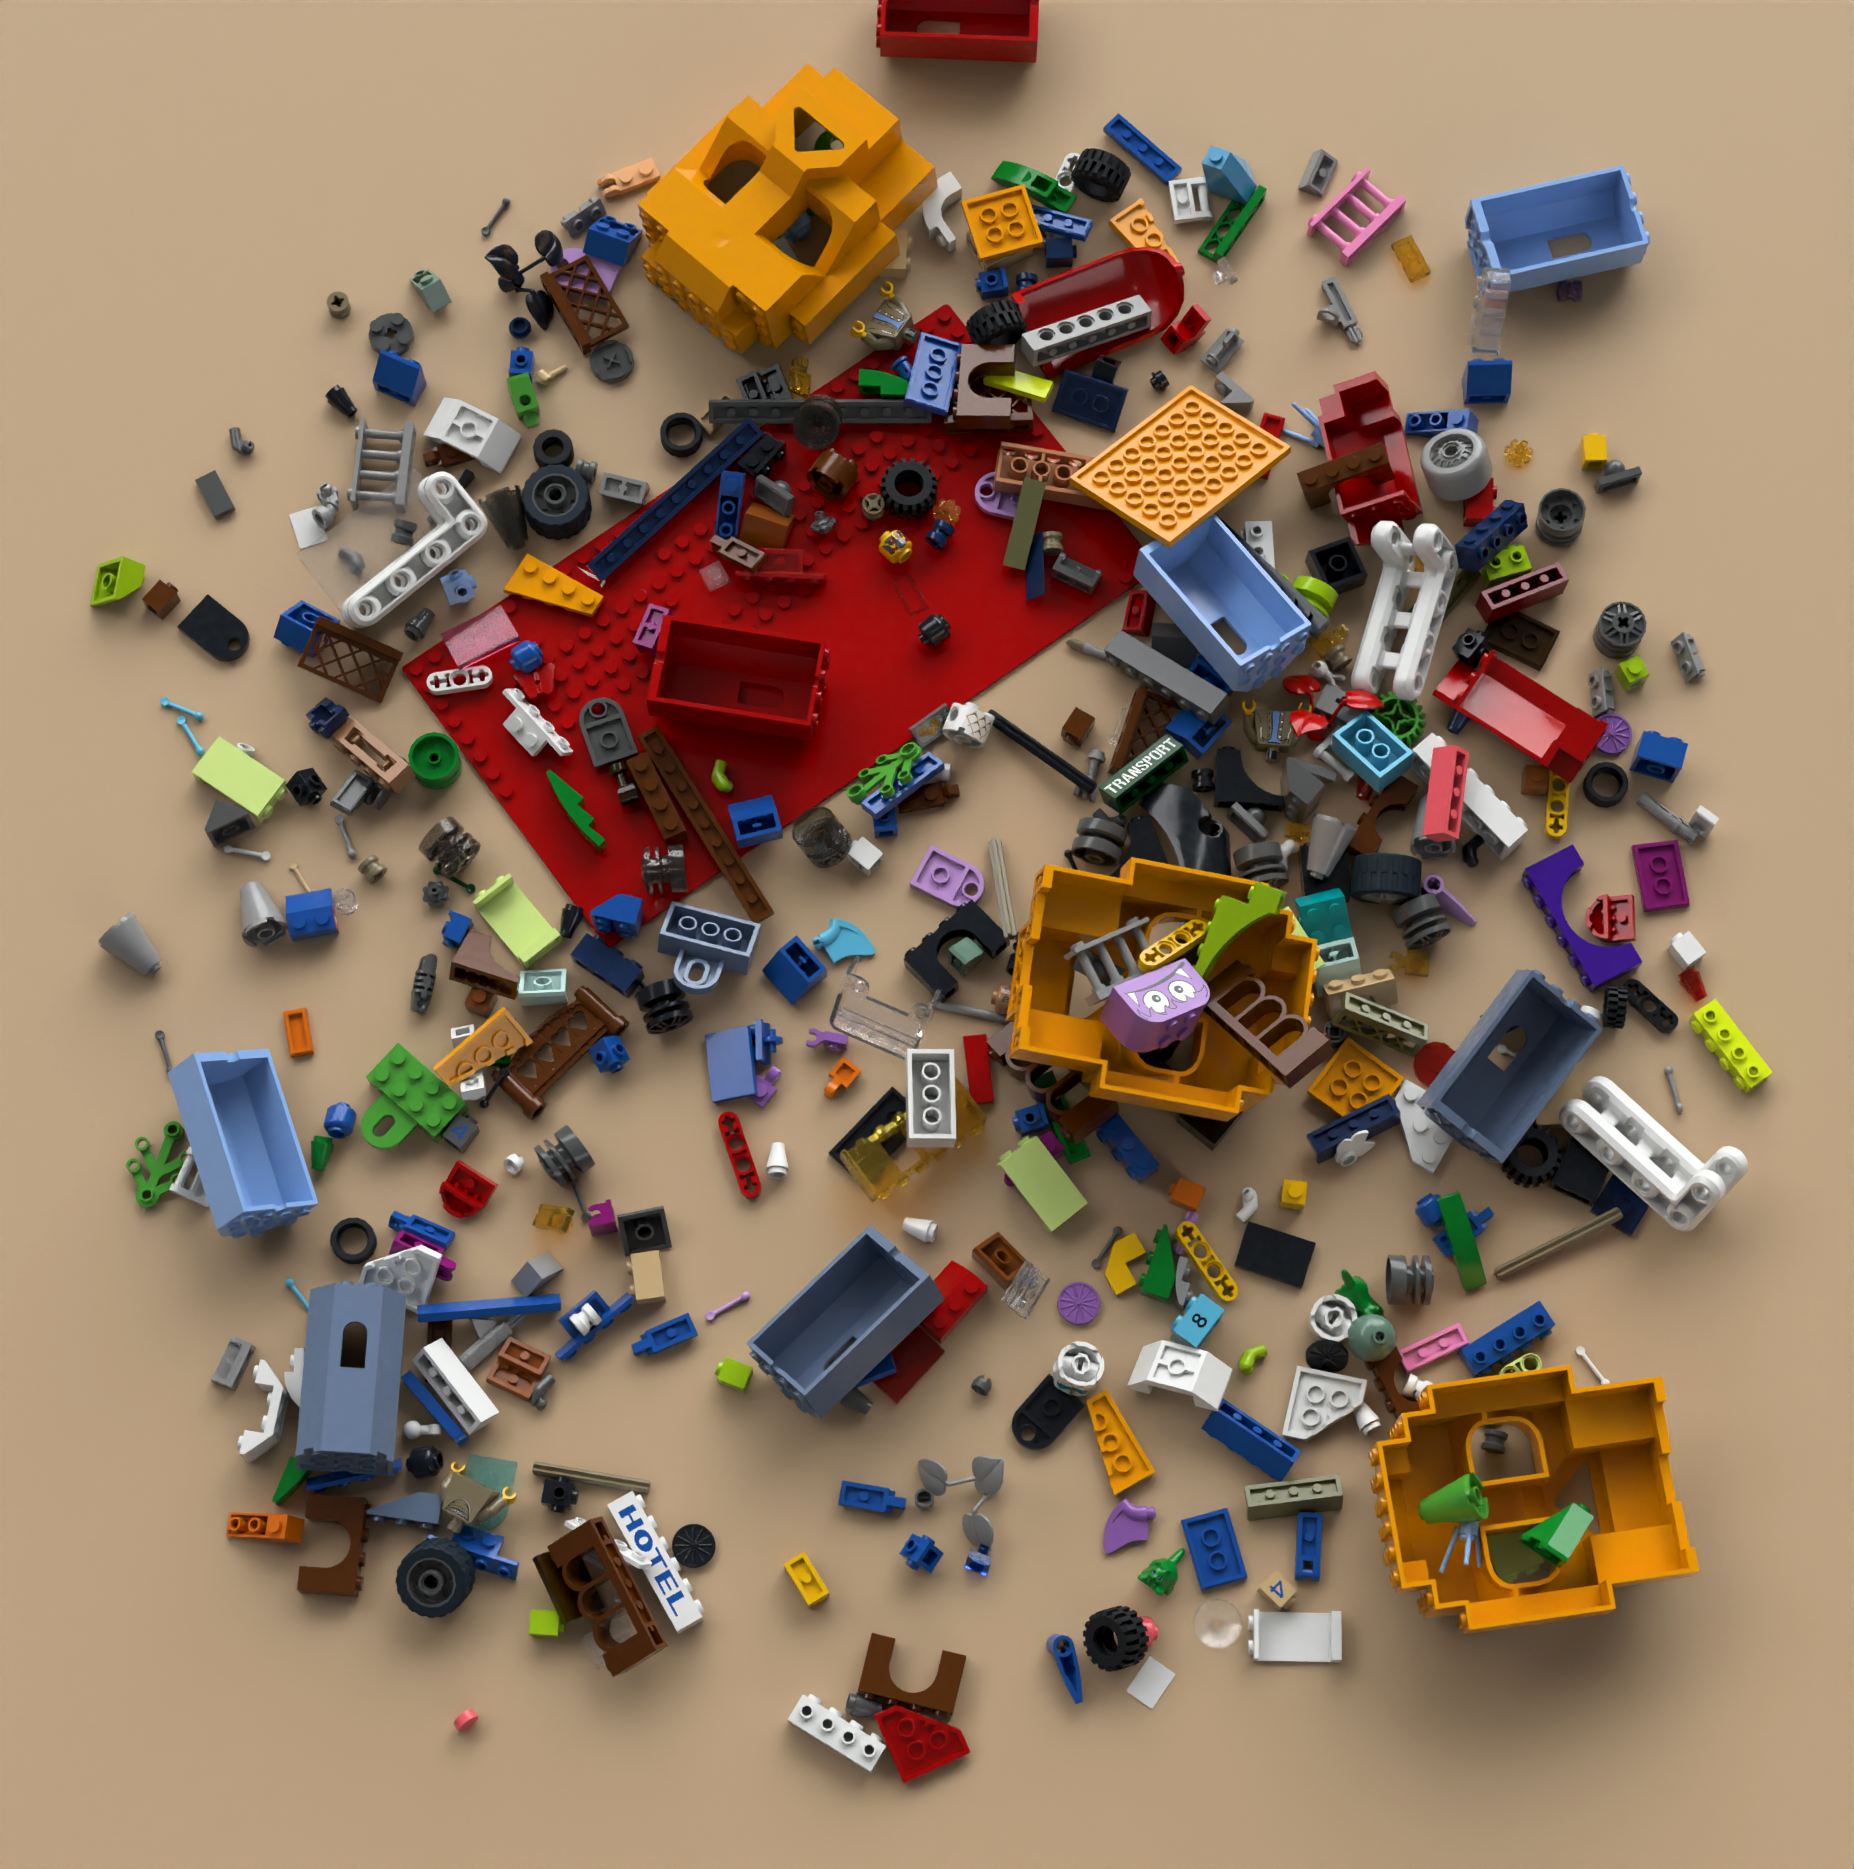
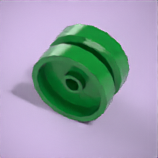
[408,732,462,790]

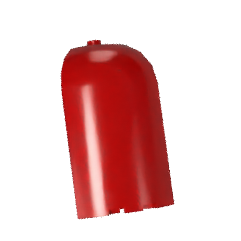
[1011,247,1185,379]

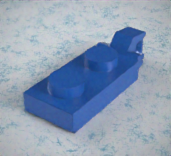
[1432,1207,1494,1258]
[388,1211,456,1251]
[631,1313,698,1356]
[838,1480,907,1513]

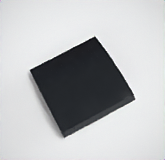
[736,363,794,399]

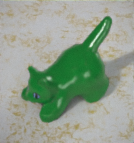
[1334,1269,1384,1318]
[1137,1548,1185,1596]

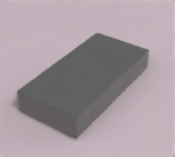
[195,470,236,519]

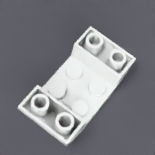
[423,397,522,475]
[1127,1340,1233,1412]
[237,1359,290,1462]

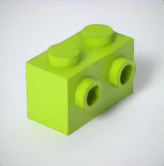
[1480,544,1532,589]

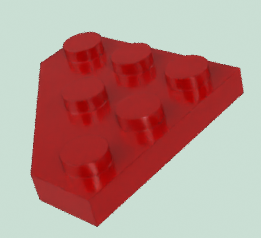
[874,1705,971,1783]

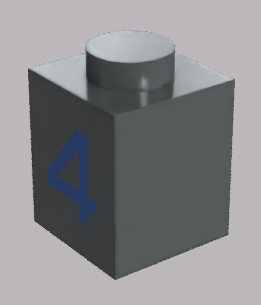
[442,1113,480,1154]

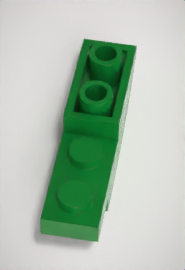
[991,161,1077,213]

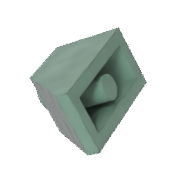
[948,937,984,978]

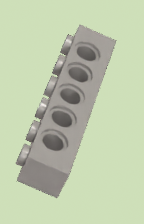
[1021,295,1152,367]

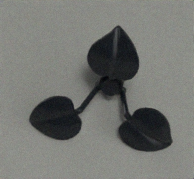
[484,230,563,330]

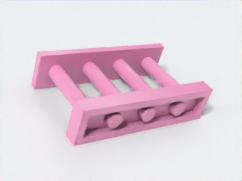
[1307,167,1406,267]

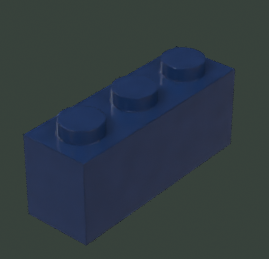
[570,933,645,999]

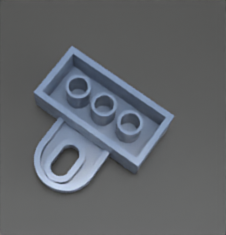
[657,901,761,995]

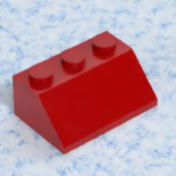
[919,1260,988,1344]

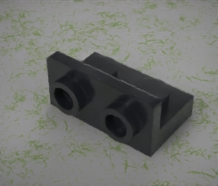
[737,432,787,480]

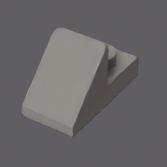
[1214,371,1254,412]

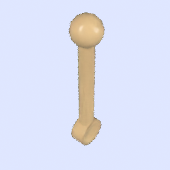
[289,861,311,893]

